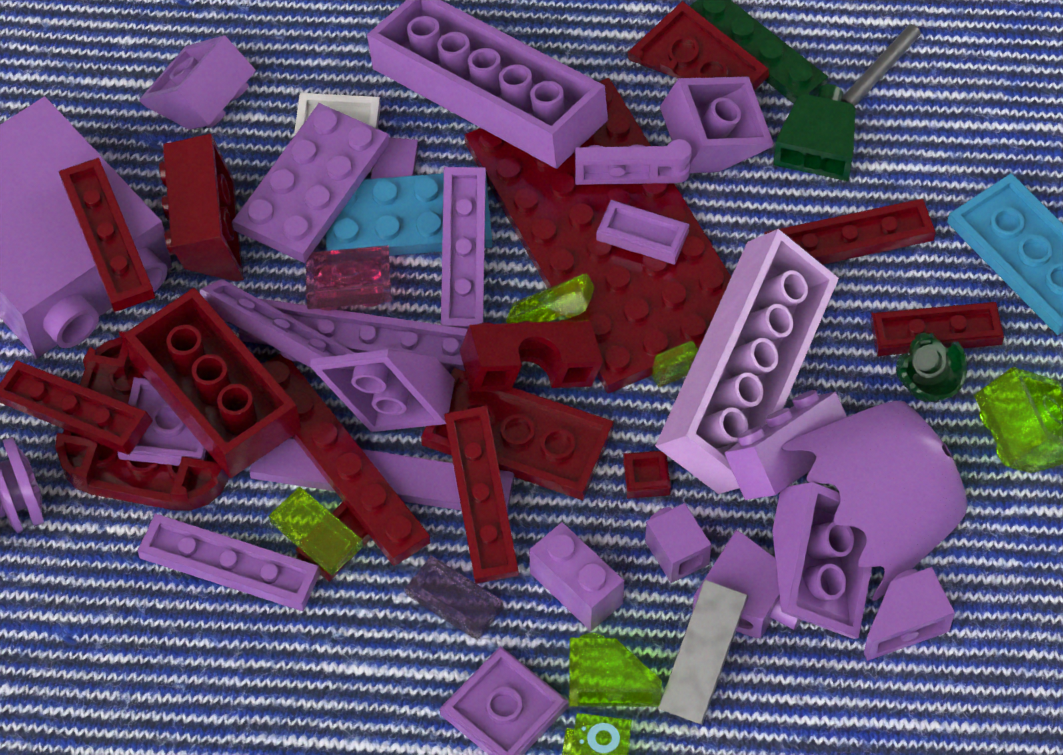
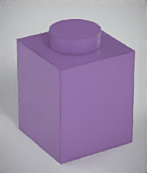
[645,503,711,583]

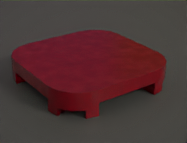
[55,331,229,511]

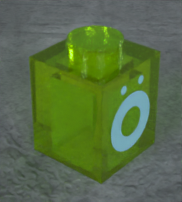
[562,713,632,755]

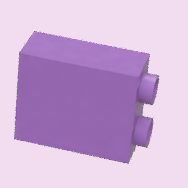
[0,96,172,359]

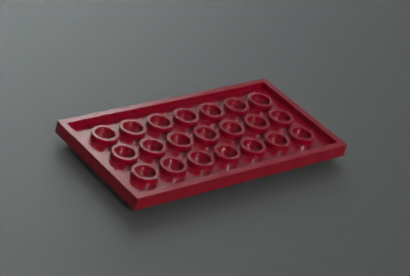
[464,78,731,394]

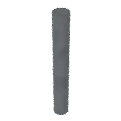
[841,24,921,106]

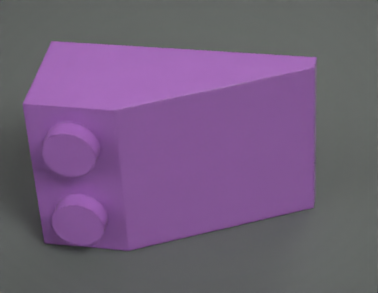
[310,349,455,432]
[772,482,872,639]

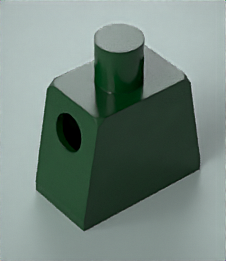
[773,84,856,181]

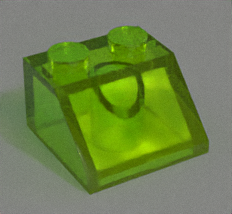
[974,367,1063,473]

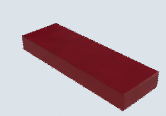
[870,302,1004,356]

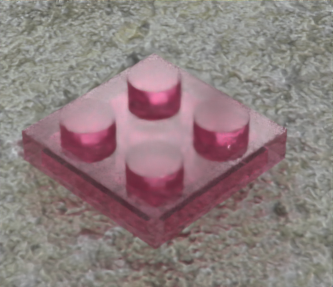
[306,245,392,311]

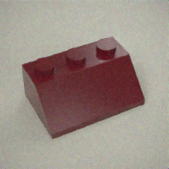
[159,134,244,282]

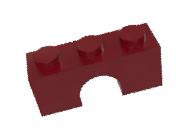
[460,319,603,392]

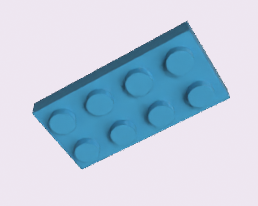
[326,173,492,261]
[947,173,1063,335]

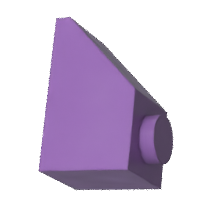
[864,567,955,661]

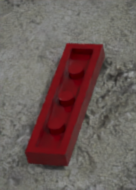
[59,158,155,312]
[764,198,936,265]
[0,360,153,455]
[444,406,519,584]

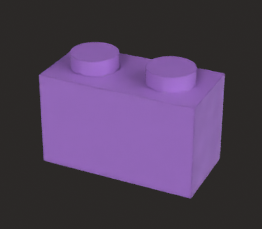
[529,522,624,631]

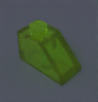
[569,633,662,707]

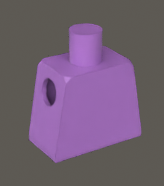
[692,530,802,638]

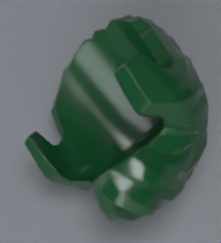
[896,332,967,403]

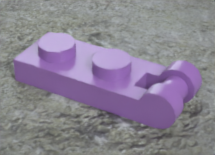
[575,139,692,185]

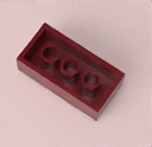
[123,287,301,479]

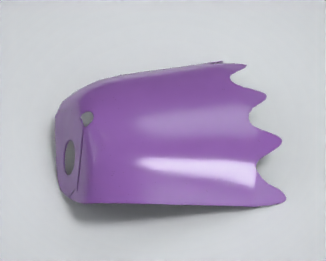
[781,401,968,601]

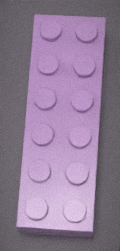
[655,229,839,494]

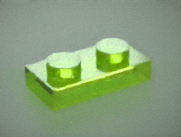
[506,273,594,323]

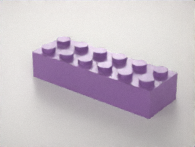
[367,0,608,169]

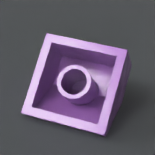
[139,35,256,130]
[660,77,774,173]

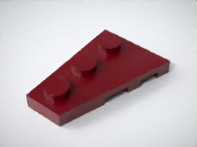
[627,1,769,91]

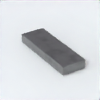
[658,580,749,725]

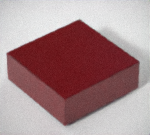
[623,451,671,499]

